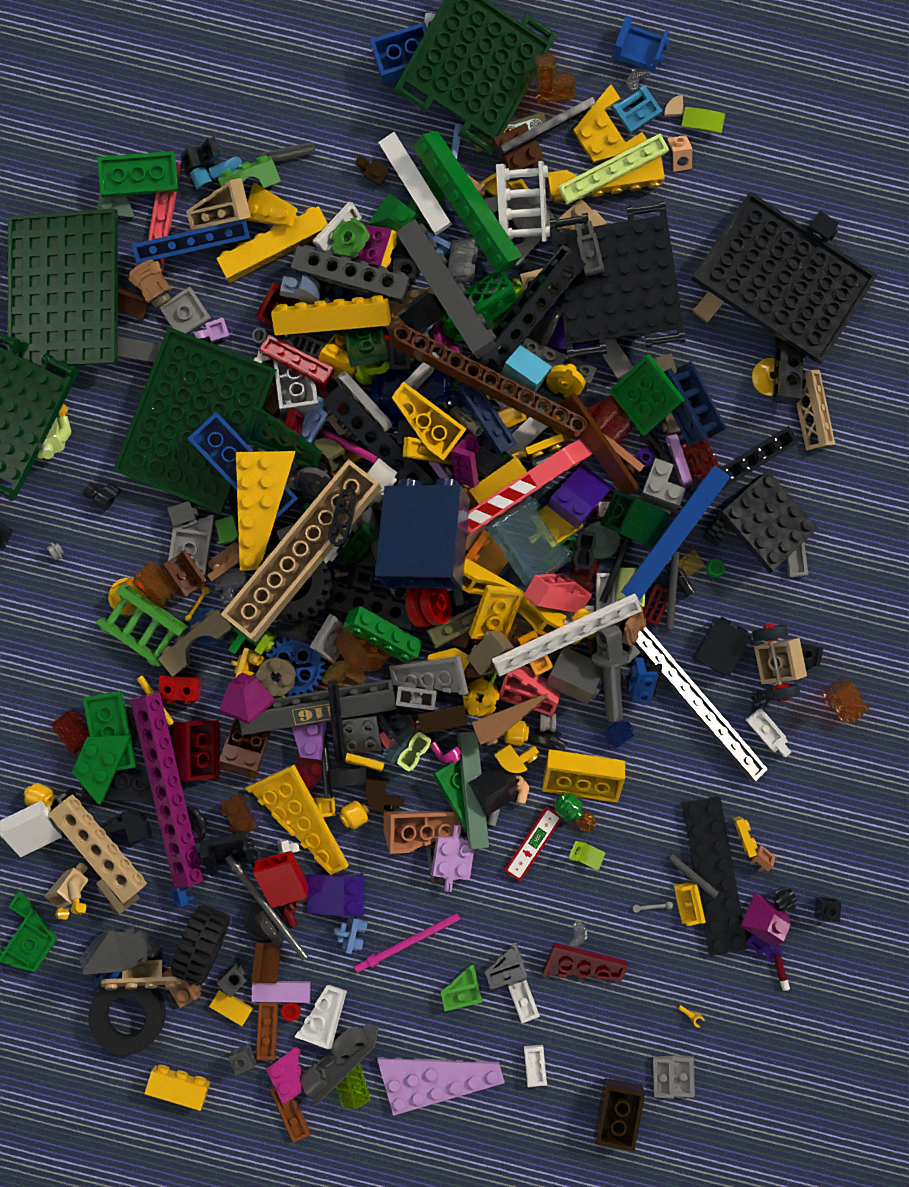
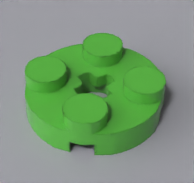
[332,218,370,259]

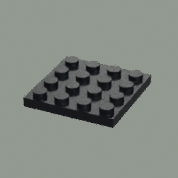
[719,471,818,573]

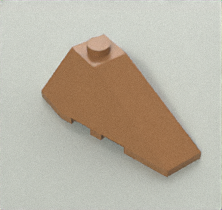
[472,693,548,746]

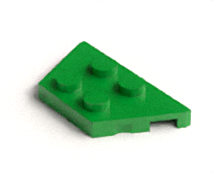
[72,734,131,804]

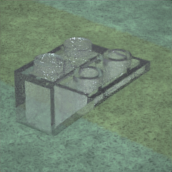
[448,238,479,286]

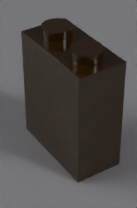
[415,703,468,734]

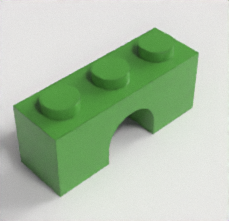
[218,155,281,188]

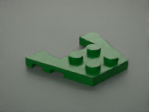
[0,891,58,972]

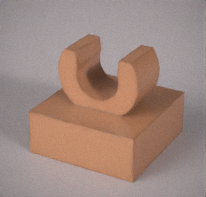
[750,845,775,872]

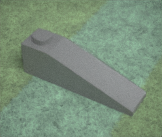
[274,339,318,420]

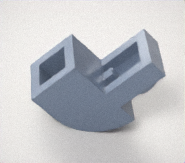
[280,274,322,305]

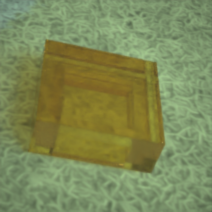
[679,550,705,576]

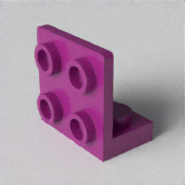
[351,225,392,266]
[451,432,479,488]

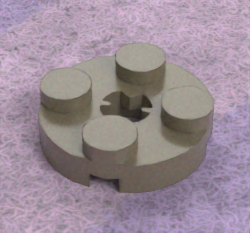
[256,658,296,696]

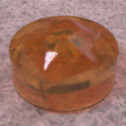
[576,812,597,832]

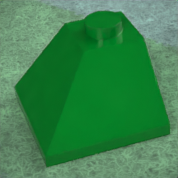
[367,193,420,247]

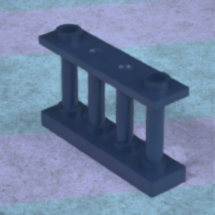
[664,361,727,447]
[448,384,517,457]

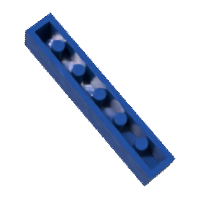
[131,219,251,264]

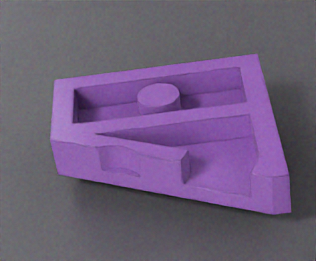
[292,721,327,760]

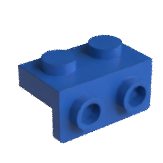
[627,658,658,702]

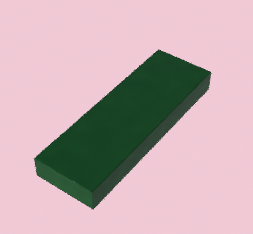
[338,523,379,568]

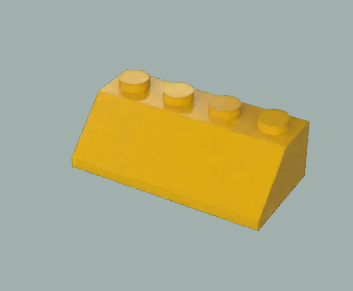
[542,749,625,803]

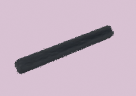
[327,679,345,762]

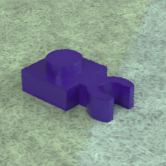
[746,934,782,963]

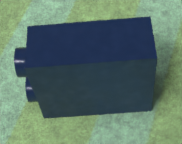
[375,478,470,589]

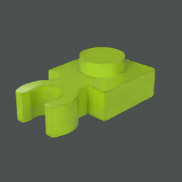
[254,632,277,655]

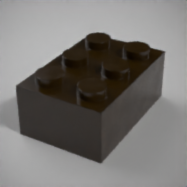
[594,1078,645,1151]

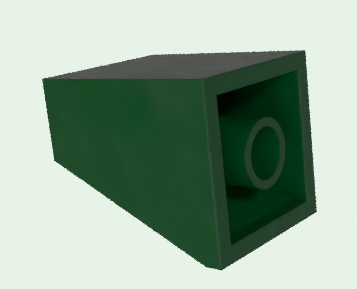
[600,490,671,548]

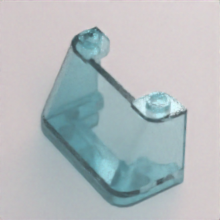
[486,496,573,588]

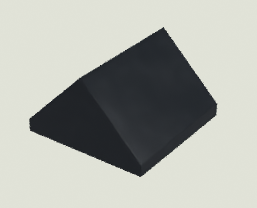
[397,291,446,333]
[468,763,517,816]

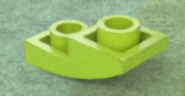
[681,107,726,134]

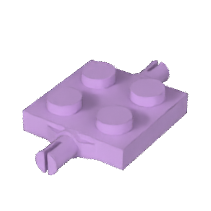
[431,825,474,892]

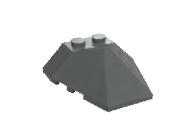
[79,927,161,974]

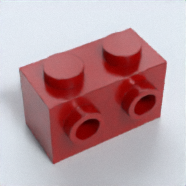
[158,675,202,704]

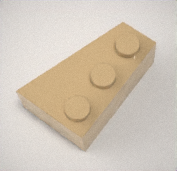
[186,178,251,231]

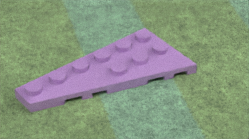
[377,1057,505,1116]

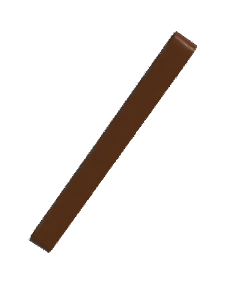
[390,325,587,438]

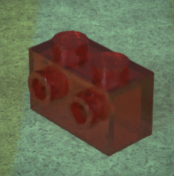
[682,438,721,478]

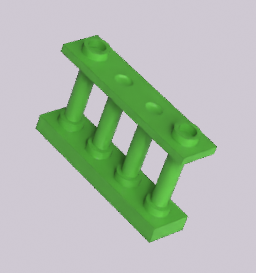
[96,583,189,667]

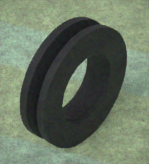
[88,977,166,1055]

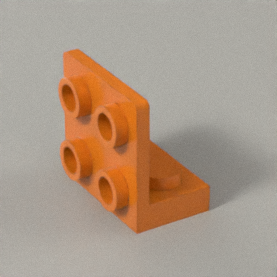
[465,530,514,576]

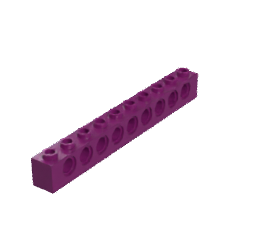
[130,693,204,887]

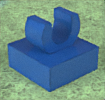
[170,886,194,907]

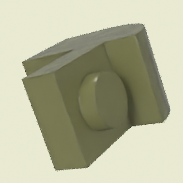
[304,438,347,472]

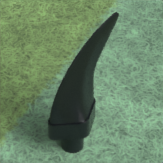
[527,728,568,750]

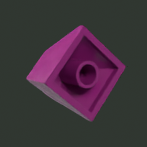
[219,673,275,724]
[740,893,791,947]

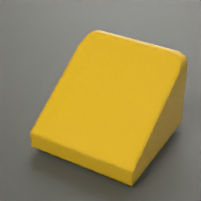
[313,796,336,817]

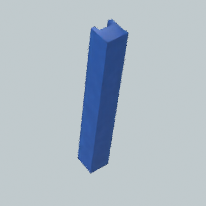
[621,465,730,601]

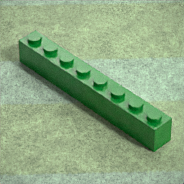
[412,131,522,273]

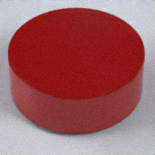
[281,1002,301,1022]

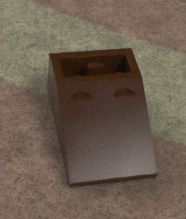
[219,718,271,780]

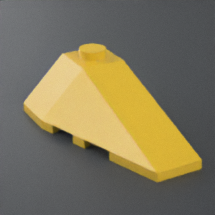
[392,382,466,461]

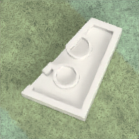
[295,985,347,1049]

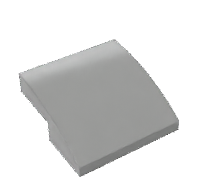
[653,1056,695,1099]

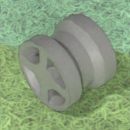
[540,713,556,732]

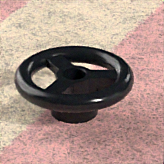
[186,806,207,843]

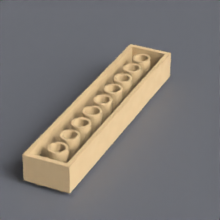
[221,459,382,642]

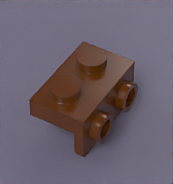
[162,550,206,598]

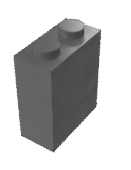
[545,647,603,705]

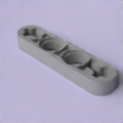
[336,371,392,432]

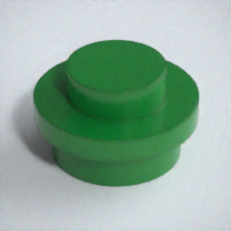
[706,559,725,578]

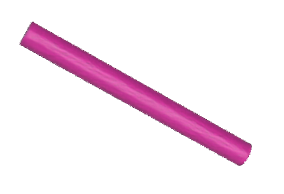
[319,428,377,463]

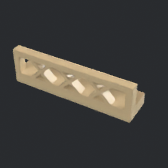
[796,370,835,450]

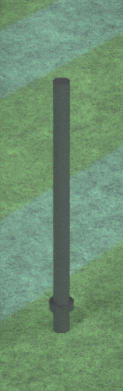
[225,854,308,961]

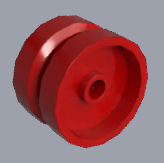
[405,588,452,628]

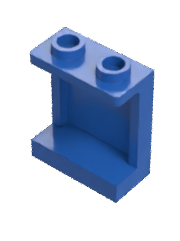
[611,15,670,72]

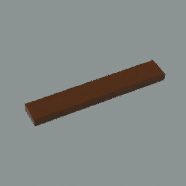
[559,393,640,494]

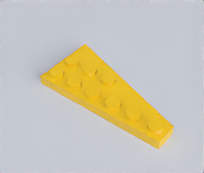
[236,451,296,570]
[245,765,349,875]

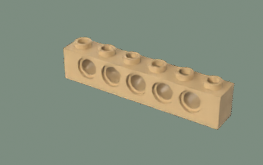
[48,794,147,904]

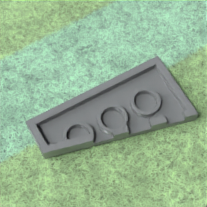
[389,656,468,695]

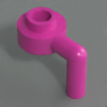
[430,741,462,764]

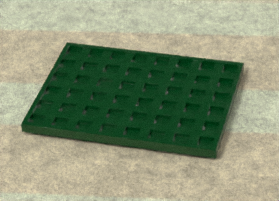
[8,209,118,367]

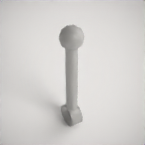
[633,902,673,913]

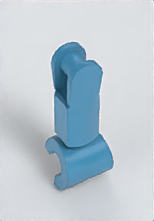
[190,157,242,190]

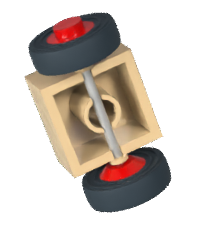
[752,623,807,702]

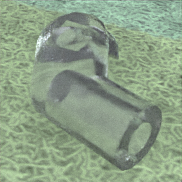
[626,68,650,91]
[568,921,587,948]

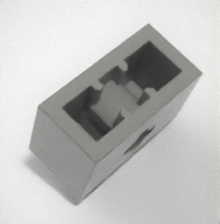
[396,686,437,710]

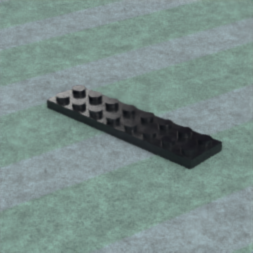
[681,796,748,956]

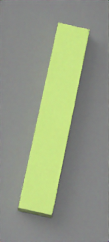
[558,133,669,205]

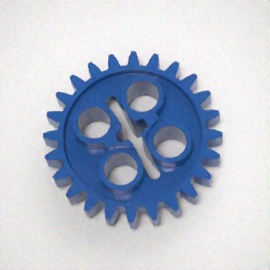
[266,635,327,696]

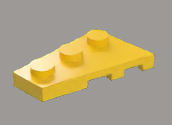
[246,182,297,227]

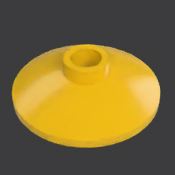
[752,358,790,396]

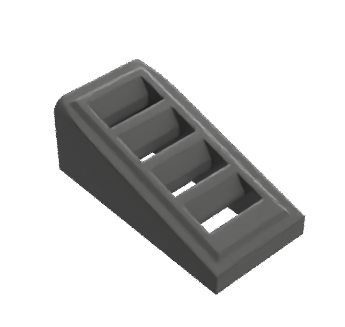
[289,333,326,360]

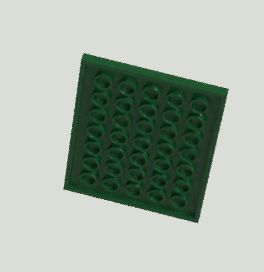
[113,327,277,514]

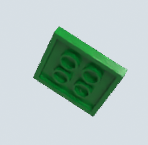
[609,354,685,436]

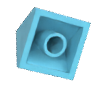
[501,345,552,393]

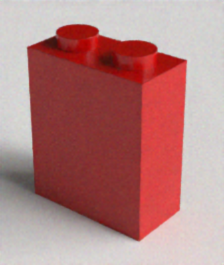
[253,850,309,908]

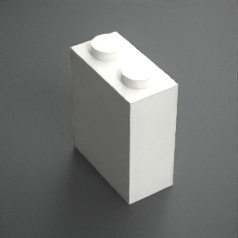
[0,801,62,857]

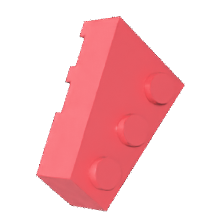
[524,573,592,613]
[499,665,561,716]

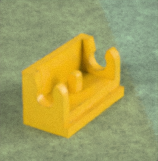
[674,881,706,926]

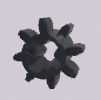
[773,887,798,912]

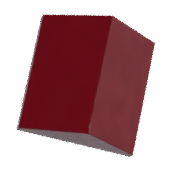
[255,282,299,330]

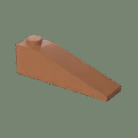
[383,811,464,854]

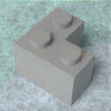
[640,458,686,513]

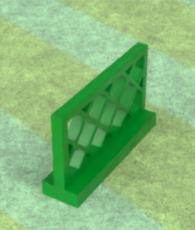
[442,271,519,342]

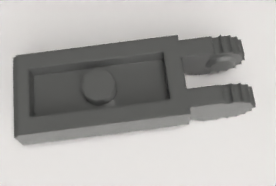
[575,220,604,277]

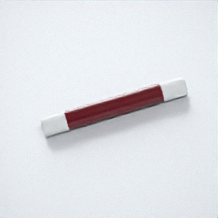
[772,945,790,991]

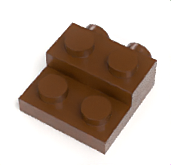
[492,123,544,170]

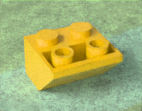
[318,333,357,380]

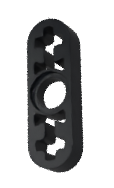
[328,489,358,547]

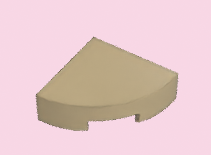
[664,95,684,117]

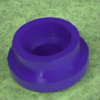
[636,448,655,467]

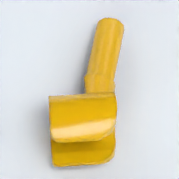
[678,1005,705,1028]

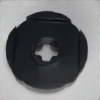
[243,900,283,940]

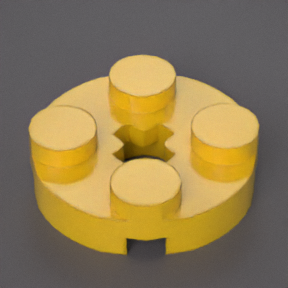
[546,364,586,398]
[462,679,499,718]

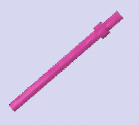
[354,913,461,973]

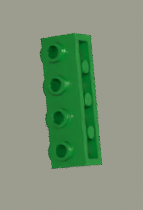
[343,606,423,662]

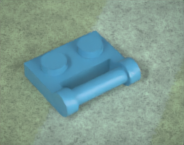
[611,85,662,135]

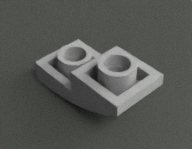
[598,339,633,380]

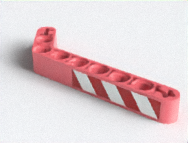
[467,438,593,537]

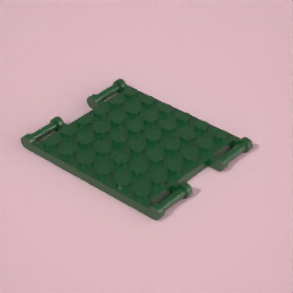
[392,0,558,156]
[0,333,79,501]

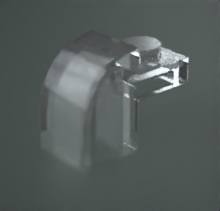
[215,568,248,609]

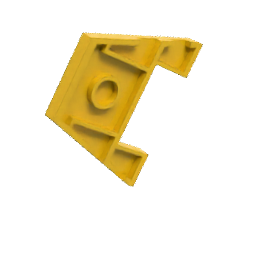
[573,84,647,164]

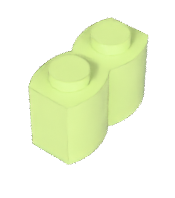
[397,730,431,772]

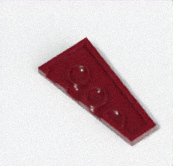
[542,942,628,981]

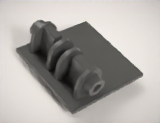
[342,715,382,754]

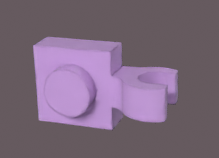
[194,318,230,343]

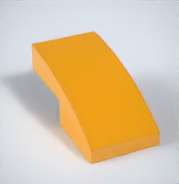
[517,630,553,676]

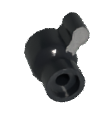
[83,482,121,512]

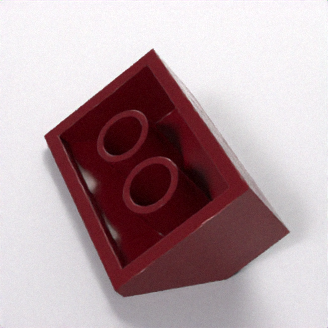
[173,720,220,781]

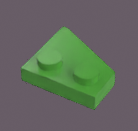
[440,964,483,1012]

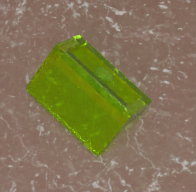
[336,1063,371,1109]

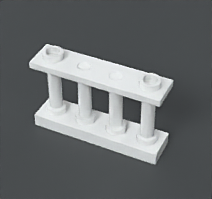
[496,161,551,242]

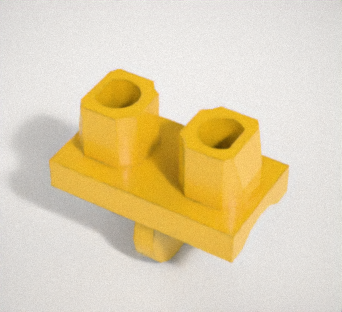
[231,648,264,678]

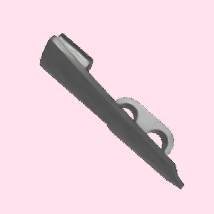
[300,1023,379,1106]

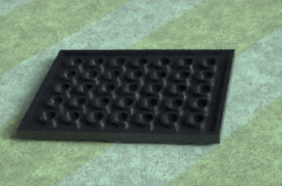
[691,191,877,365]

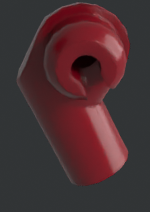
[282,901,299,928]

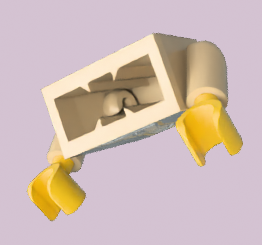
[44,863,89,920]

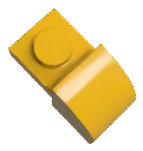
[494,744,539,773]

